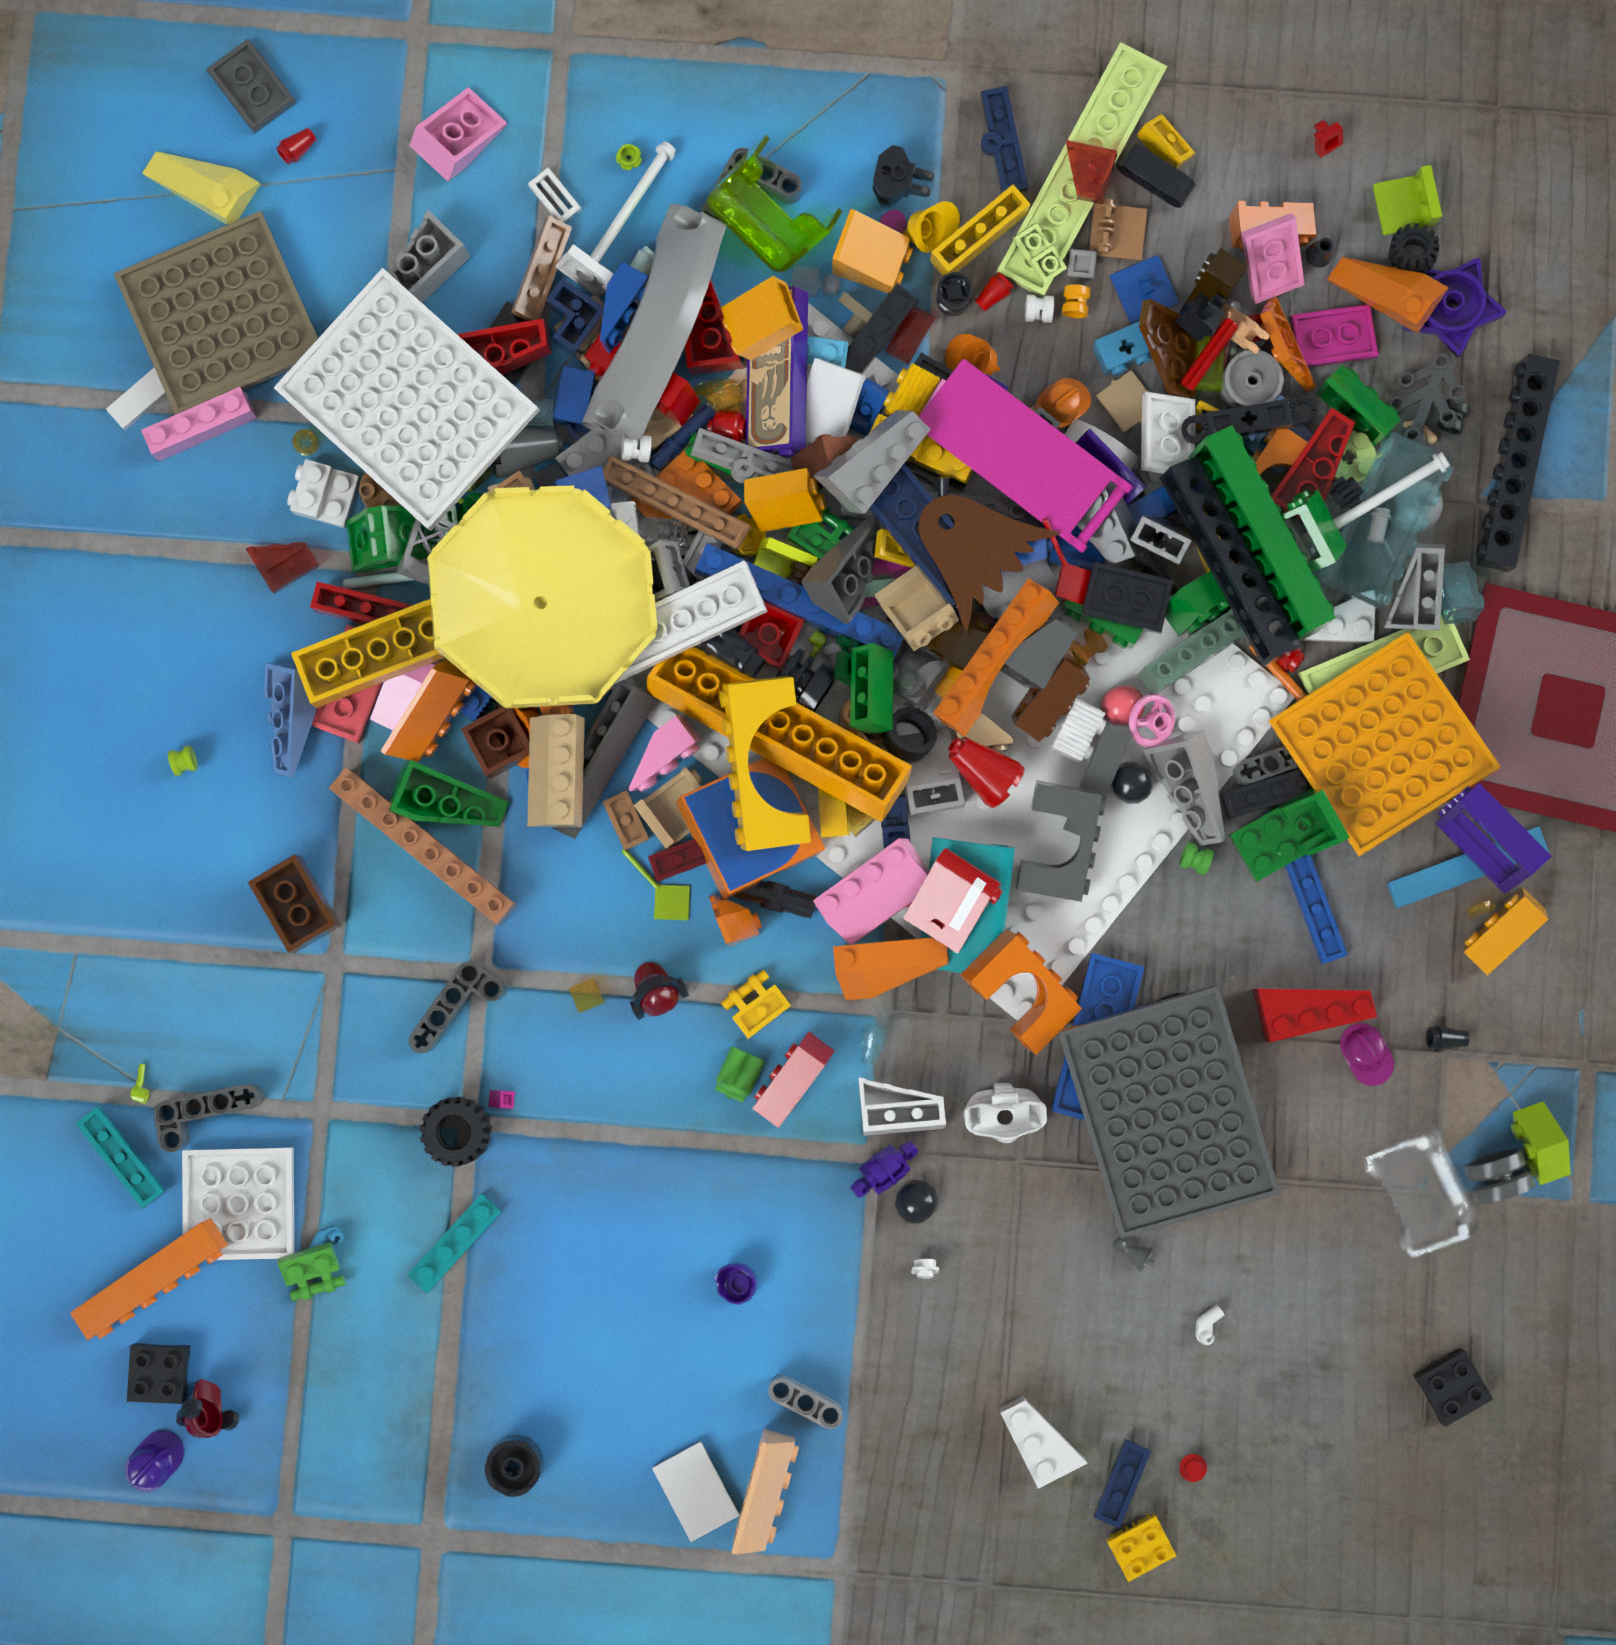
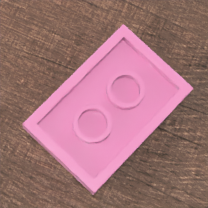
[1241,213,1305,304]

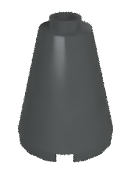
[491,427,563,479]

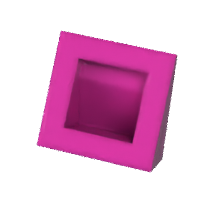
[488,1090,515,1108]

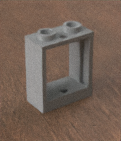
[647,540,690,603]

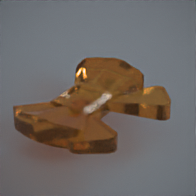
[1068,630,1108,666]

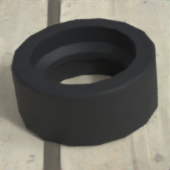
[883,707,937,762]

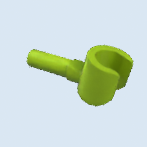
[808,630,827,660]
[130,1064,150,1104]

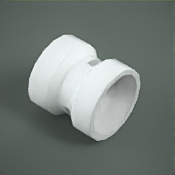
[1025,295,1054,323]
[621,434,651,463]

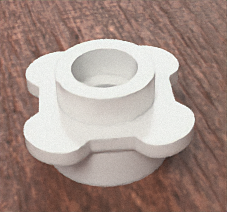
[911,1259,939,1279]

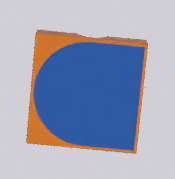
[676,758,825,900]

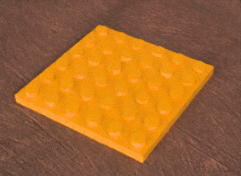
[1268,632,1501,857]

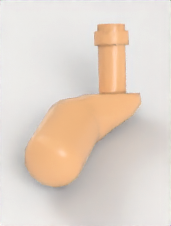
[1403,420,1437,444]

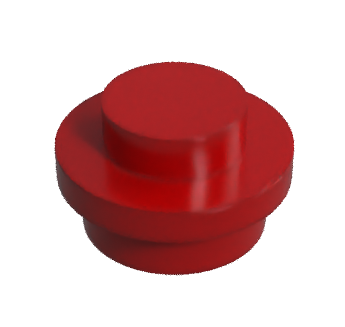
[1179,1453,1207,1482]

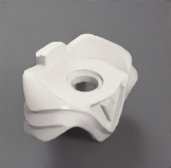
[964,1083,1047,1143]

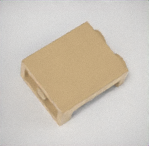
[874,566,959,651]
[633,767,703,849]

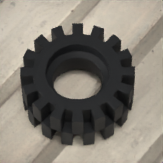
[1388,223,1440,274]

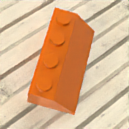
[381,658,477,762]

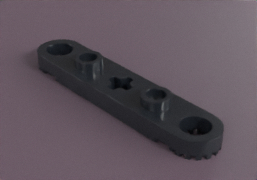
[1181,396,1317,444]

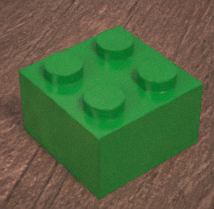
[1165,571,1230,637]

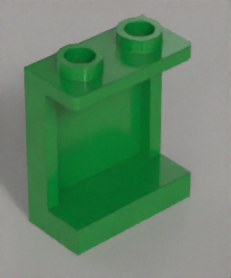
[1282,489,1347,573]

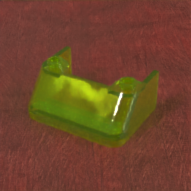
[708,135,842,272]

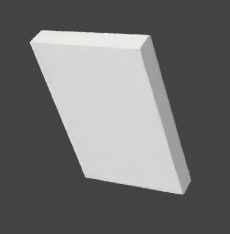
[806,358,866,443]
[1141,392,1196,474]
[652,1440,740,1542]

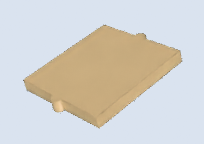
[1096,370,1148,434]

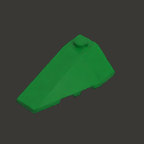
[389,760,509,827]

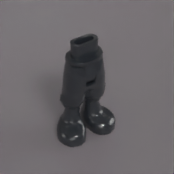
[701,628,766,677]

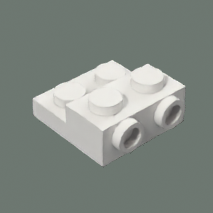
[287,459,360,528]

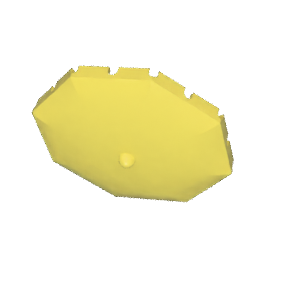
[427,485,657,708]

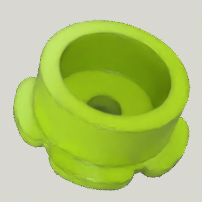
[616,144,642,170]

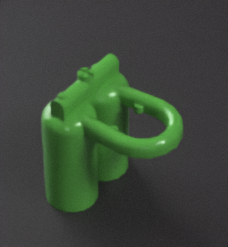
[715,1046,766,1103]

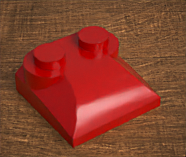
[739,602,805,669]

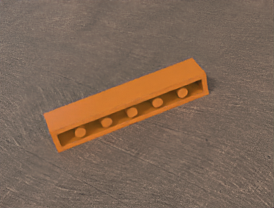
[70,1218,228,1341]

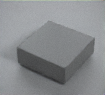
[1067,249,1097,279]

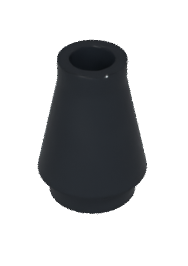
[1306,238,1333,268]
[1426,1024,1469,1052]

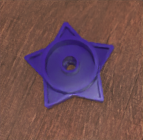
[1403,258,1506,358]

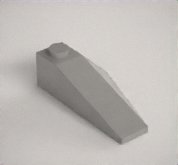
[1143,730,1226,846]

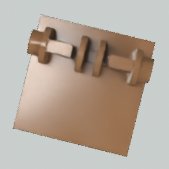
[1089,199,1147,261]

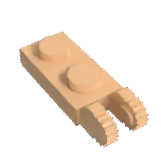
[1219,303,1270,354]

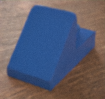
[849,378,890,436]

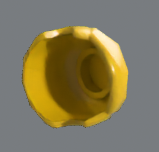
[729,514,766,557]

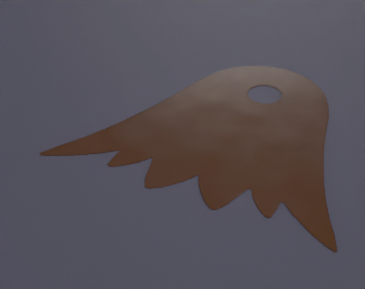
[919,495,1060,631]

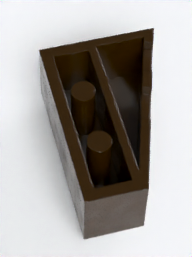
[1179,248,1248,313]

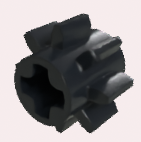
[1330,476,1364,509]

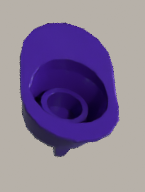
[125,1430,184,1492]

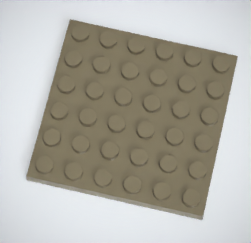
[113,211,318,415]

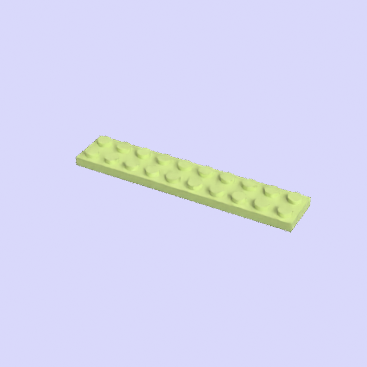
[996,42,1167,298]

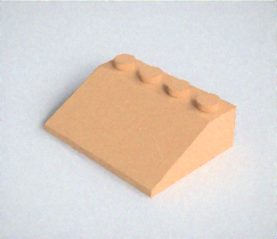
[731,1429,799,1555]

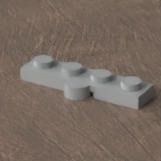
[690,428,793,483]

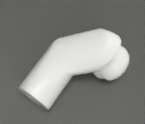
[1195,1304,1225,1345]

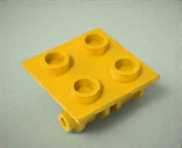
[1106,1514,1176,1582]

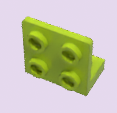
[1372,165,1442,236]

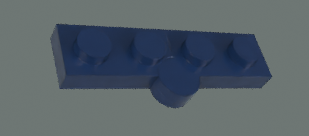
[980,86,1029,194]

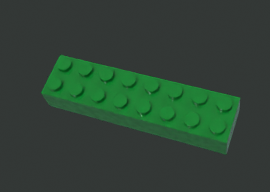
[1188,425,1336,641]

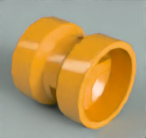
[1061,285,1091,318]

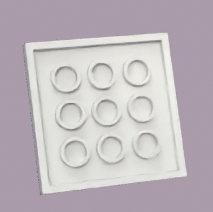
[182,1147,295,1260]

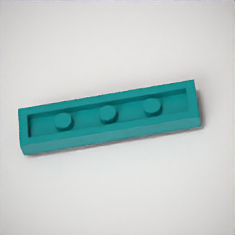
[75,1106,166,1209]
[407,1193,502,1294]

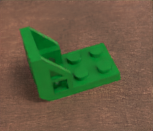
[346,506,458,573]
[1229,789,1350,882]

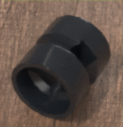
[936,272,972,316]

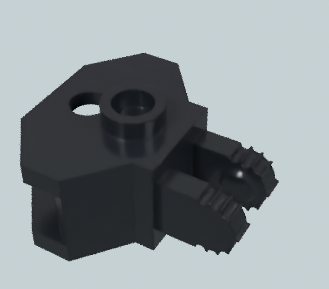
[872,145,935,207]

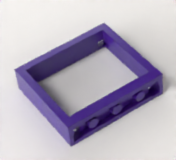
[1435,783,1552,894]

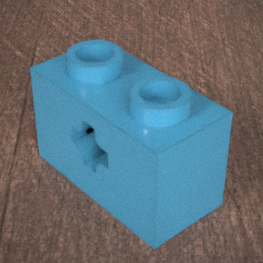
[1092,321,1152,376]

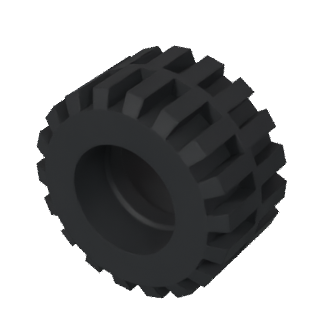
[420,1097,492,1167]

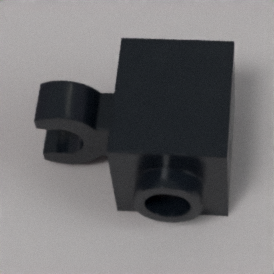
[1175,292,1225,342]

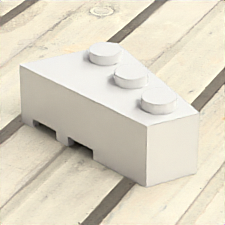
[858,1077,946,1136]
[998,1396,1088,1489]

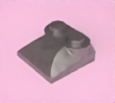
[893,645,950,708]

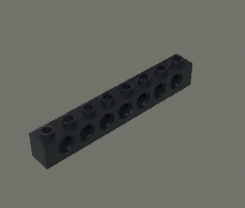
[1476,354,1560,572]
[1160,456,1301,667]

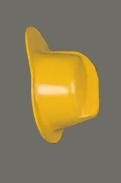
[903,201,960,253]

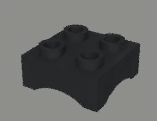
[127,1343,190,1404]
[1413,1348,1493,1427]

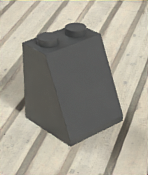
[1000,617,1078,689]

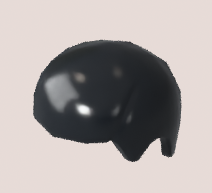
[1111,761,1153,804]
[895,1180,938,1224]

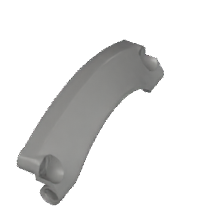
[581,204,726,440]

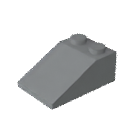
[974,559,1065,619]

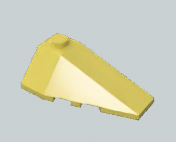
[142,151,261,225]

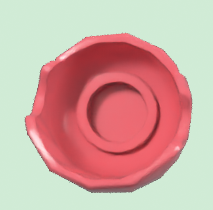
[1100,685,1145,726]

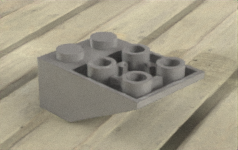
[899,727,965,817]

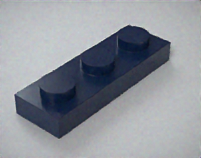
[1093,1438,1151,1529]

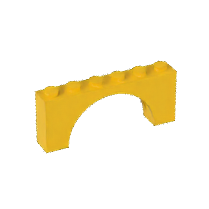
[719,676,811,851]

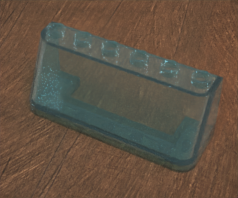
[1318,432,1454,609]

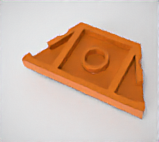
[1260,296,1317,392]

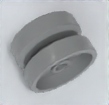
[1219,350,1284,417]

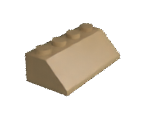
[527,714,585,827]

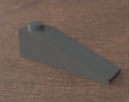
[801,514,886,624]

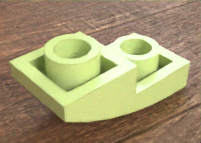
[1012,223,1067,283]

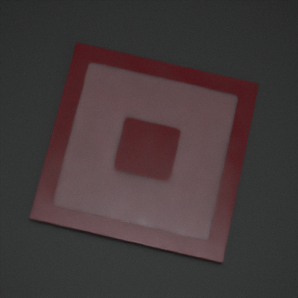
[1458,583,1616,833]

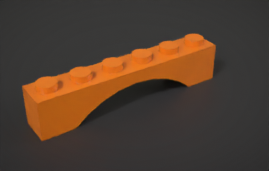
[933,578,1059,737]

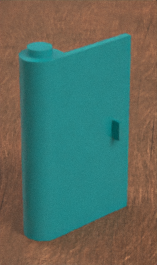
[920,837,1015,973]

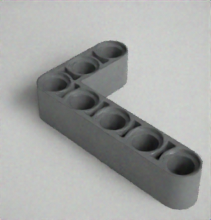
[700,148,802,224]

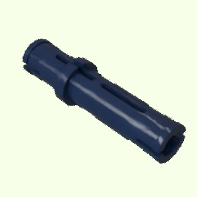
[649,403,716,472]

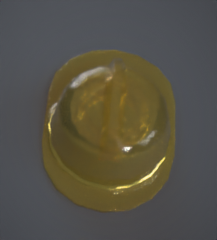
[693,379,746,412]

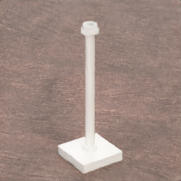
[555,142,676,298]
[1284,452,1450,561]

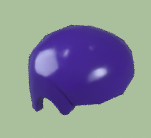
[714,1262,757,1305]

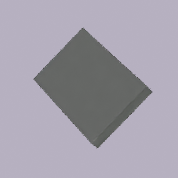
[206,38,297,134]

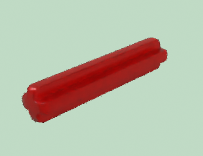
[1181,318,1238,391]

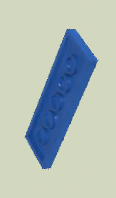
[1051,953,1144,1120]

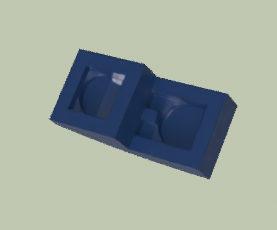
[881,795,911,849]

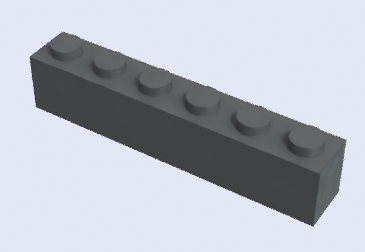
[552,680,657,839]

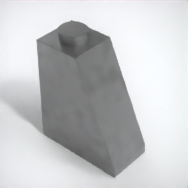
[1130,515,1192,564]

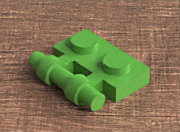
[277,1242,346,1301]

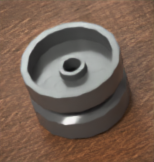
[1464,1148,1535,1204]

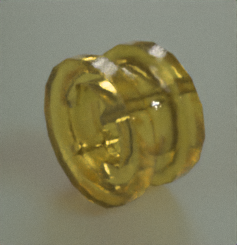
[292,429,319,456]

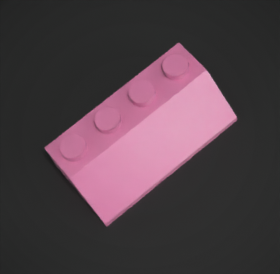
[813,838,930,945]

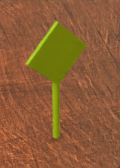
[622,849,690,920]

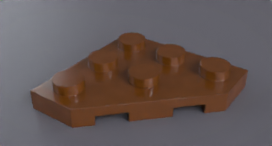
[1139,299,1204,399]

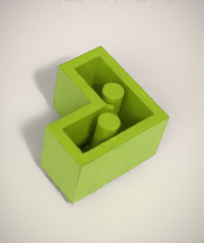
[1511,1101,1571,1185]

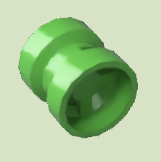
[1179,841,1214,876]

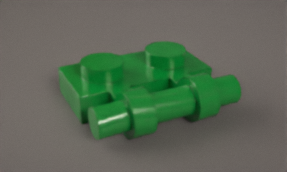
[787,506,854,560]

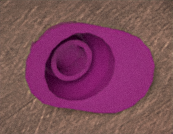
[1340,1023,1394,1086]

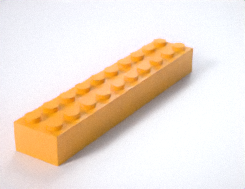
[647,647,912,822]

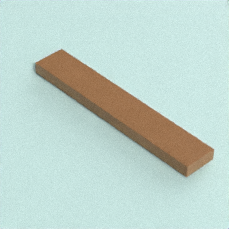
[603,455,751,551]

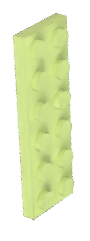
[1298,611,1470,695]

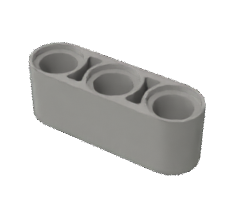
[769,1375,843,1429]

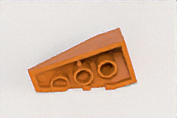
[1327,257,1448,334]
[709,894,762,947]
[833,937,949,1000]

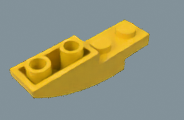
[869,414,974,484]

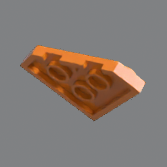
[629,450,743,522]

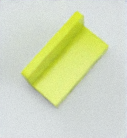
[753,537,818,578]

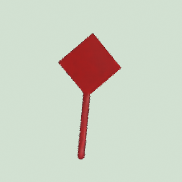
[1042,518,1091,605]

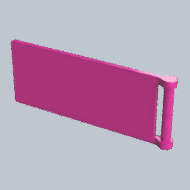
[919,359,1133,553]

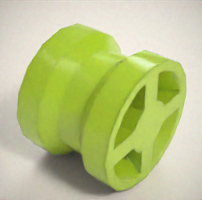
[168,745,198,777]

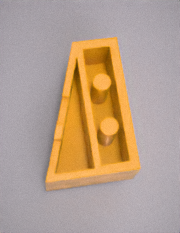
[1463,887,1549,976]

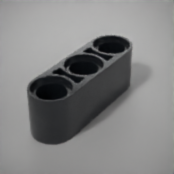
[1117,143,1196,208]

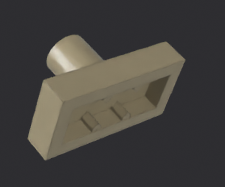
[838,292,873,339]

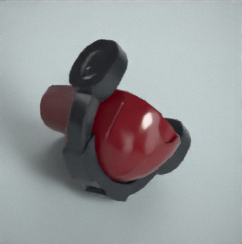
[630,962,690,1020]
[176,1379,239,1438]

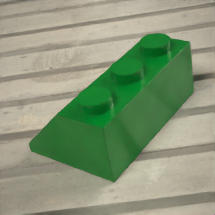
[1315,364,1401,447]

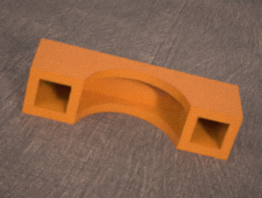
[1252,428,1308,475]

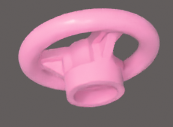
[1129,694,1175,747]

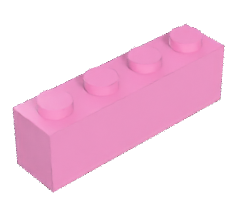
[141,387,257,461]

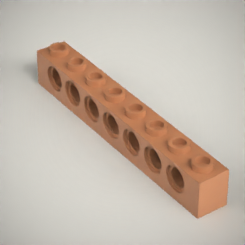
[329,767,517,926]

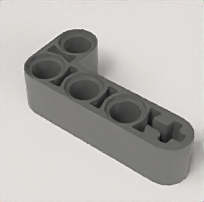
[409,961,506,1053]
[154,1084,264,1152]

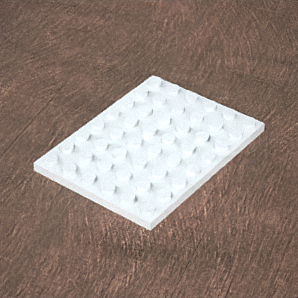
[274,268,540,531]

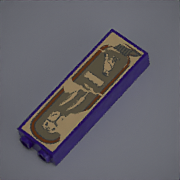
[746,286,808,457]

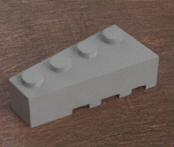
[388,210,471,303]
[814,410,930,514]

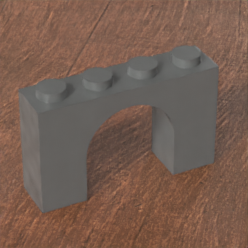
[1016,780,1106,902]

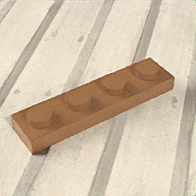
[511,215,572,321]

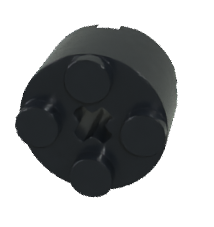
[485,1435,544,1497]

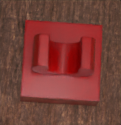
[1314,120,1343,158]

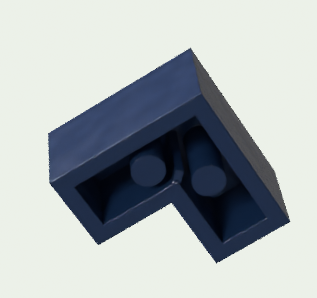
[547,278,604,360]

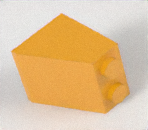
[832,209,913,294]

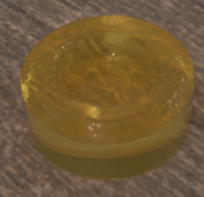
[1466,900,1496,919]

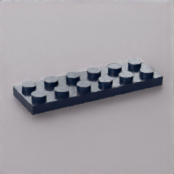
[869,464,985,609]

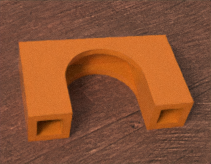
[960,929,1082,1055]

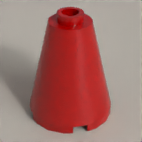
[948,736,1025,808]

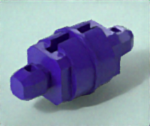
[850,1141,918,1198]

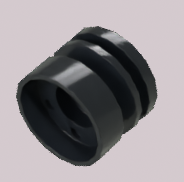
[776,648,836,712]

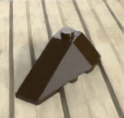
[886,608,999,671]

